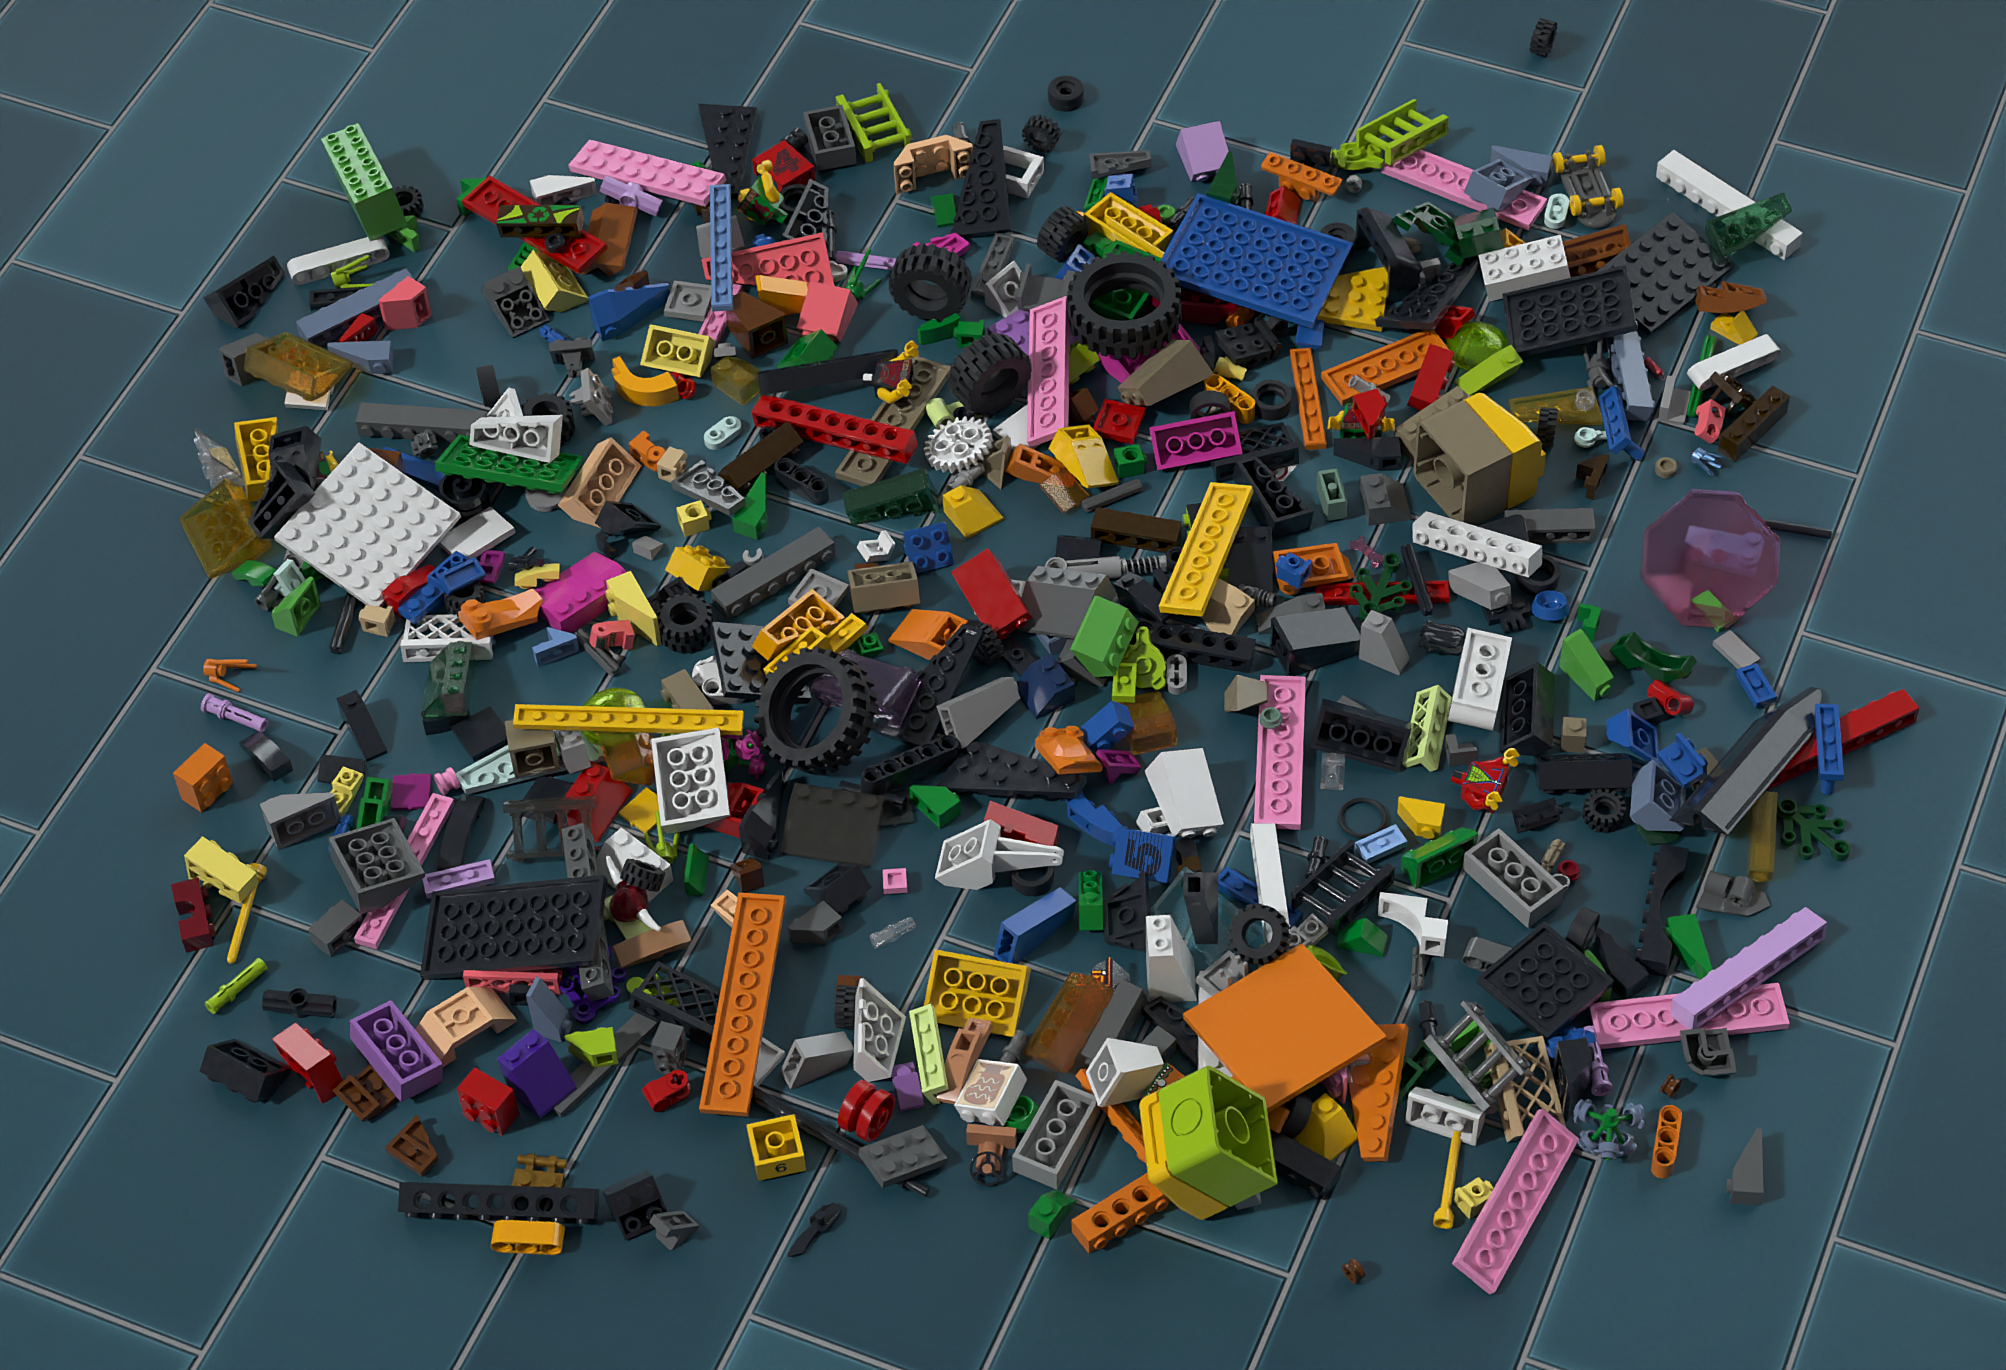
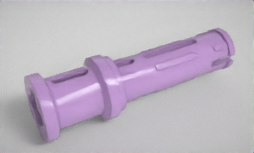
[201,693,268,732]
[1584,1026,1613,1096]

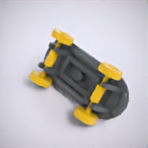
[1552,145,1624,229]

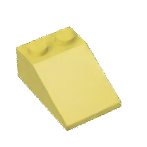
[605,571,662,646]

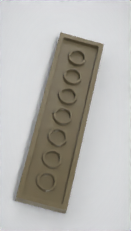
[835,356,951,490]

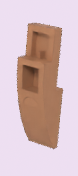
[936,1017,993,1104]

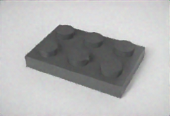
[858,1125,947,1188]

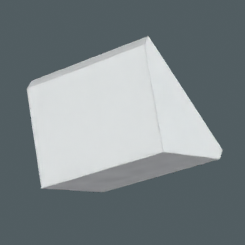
[984,261,1022,317]

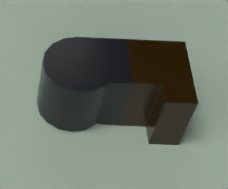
[1176,837,1201,885]

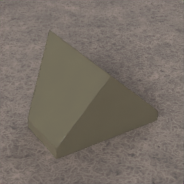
[977,436,1011,490]
[1224,675,1268,713]

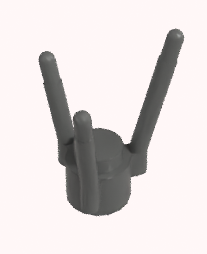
[1582,339,1611,373]
[1587,366,1614,412]
[254,558,289,611]

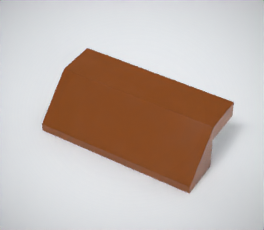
[582,203,638,277]
[1562,224,1631,278]

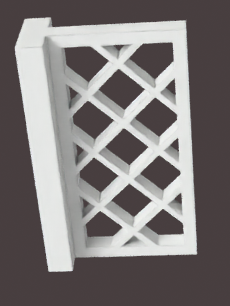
[400,614,493,662]

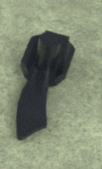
[788,1202,842,1257]

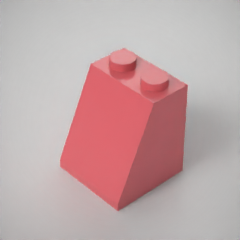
[797,281,858,343]

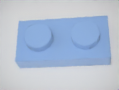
[1355,824,1407,864]

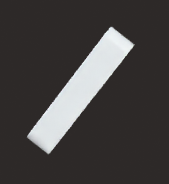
[287,236,390,285]
[1687,334,1781,391]

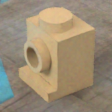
[657,446,688,483]
[359,604,396,637]

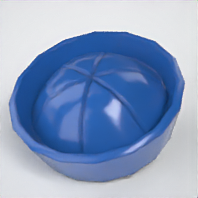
[1531,591,1570,621]

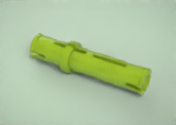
[204,958,268,1014]

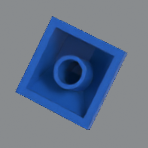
[1606,709,1660,765]

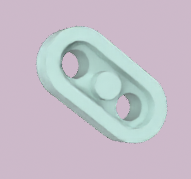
[1544,194,1569,229]
[704,416,742,450]

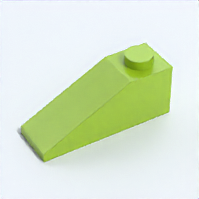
[1454,345,1523,396]

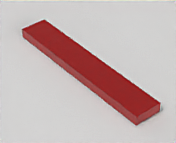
[1315,581,1450,606]

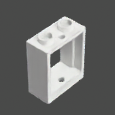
[1003,145,1044,199]

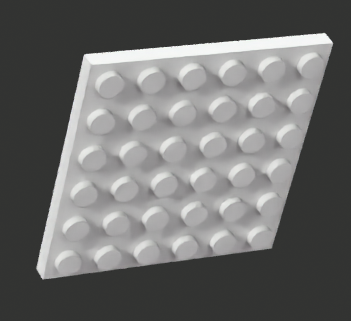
[274,442,461,607]

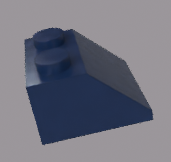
[1016,654,1075,719]

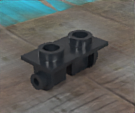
[1512,797,1563,833]

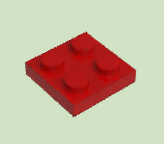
[1093,399,1146,444]

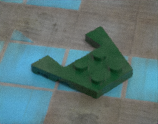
[1392,202,1465,266]

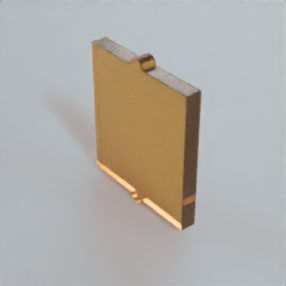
[1039,468,1089,514]

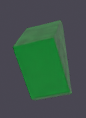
[930,193,956,228]
[1336,917,1388,957]

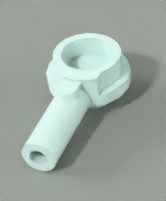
[1574,427,1607,448]

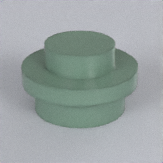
[1259,707,1282,729]

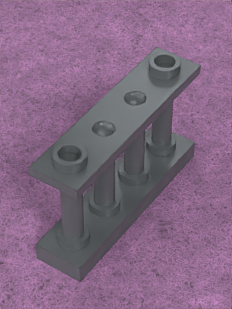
[1424,1001,1533,1114]

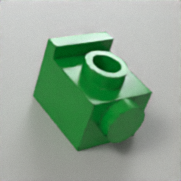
[953,319,985,348]

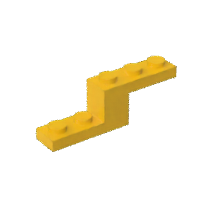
[763,613,868,675]

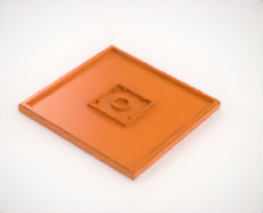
[1183,943,1387,1113]

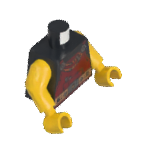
[863,341,919,404]

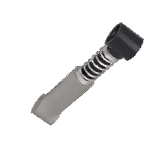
[1045,547,1183,579]

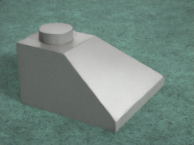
[696,215,745,258]

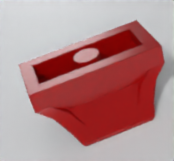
[1435,305,1475,339]

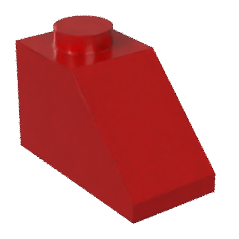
[1352,389,1387,440]

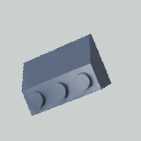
[1630,760,1686,831]

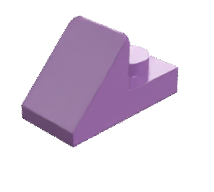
[891,1062,924,1112]

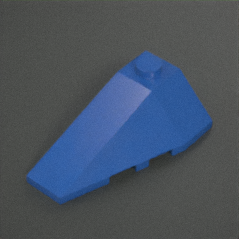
[588,283,670,341]

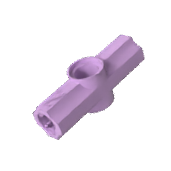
[600,176,663,216]

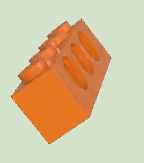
[1071,1173,1170,1253]

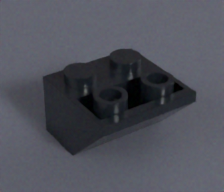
[602,1170,667,1240]

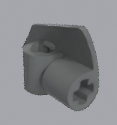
[1696,870,1770,917]

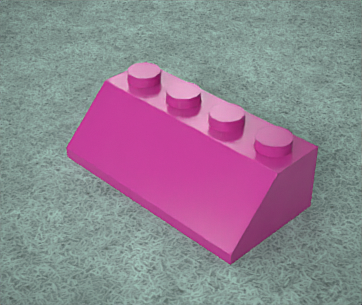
[1149,411,1243,470]

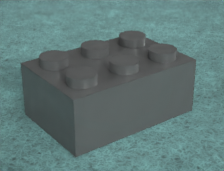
[803,105,857,171]

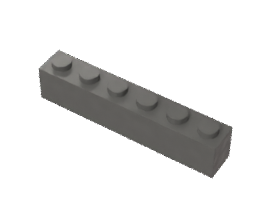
[356,403,487,442]
[711,527,836,620]

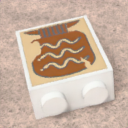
[954,1059,1027,1126]

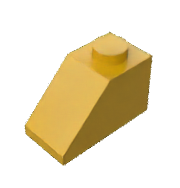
[1397,796,1445,839]

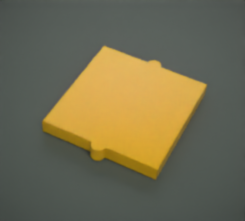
[619,787,659,833]

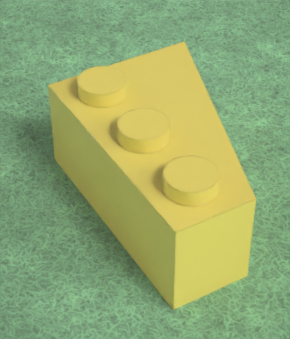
[184,836,258,903]

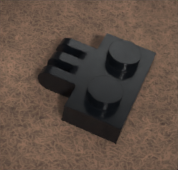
[1482,594,1532,634]

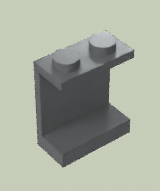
[1014,264,1075,311]

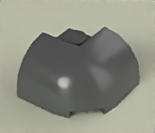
[1680,1028,1737,1077]

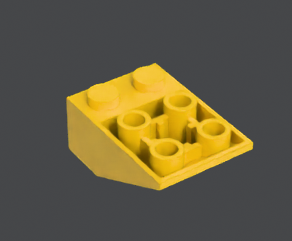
[1049,425,1119,489]

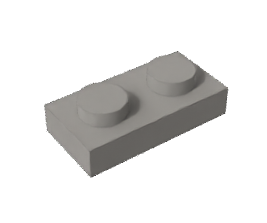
[714,343,736,357]

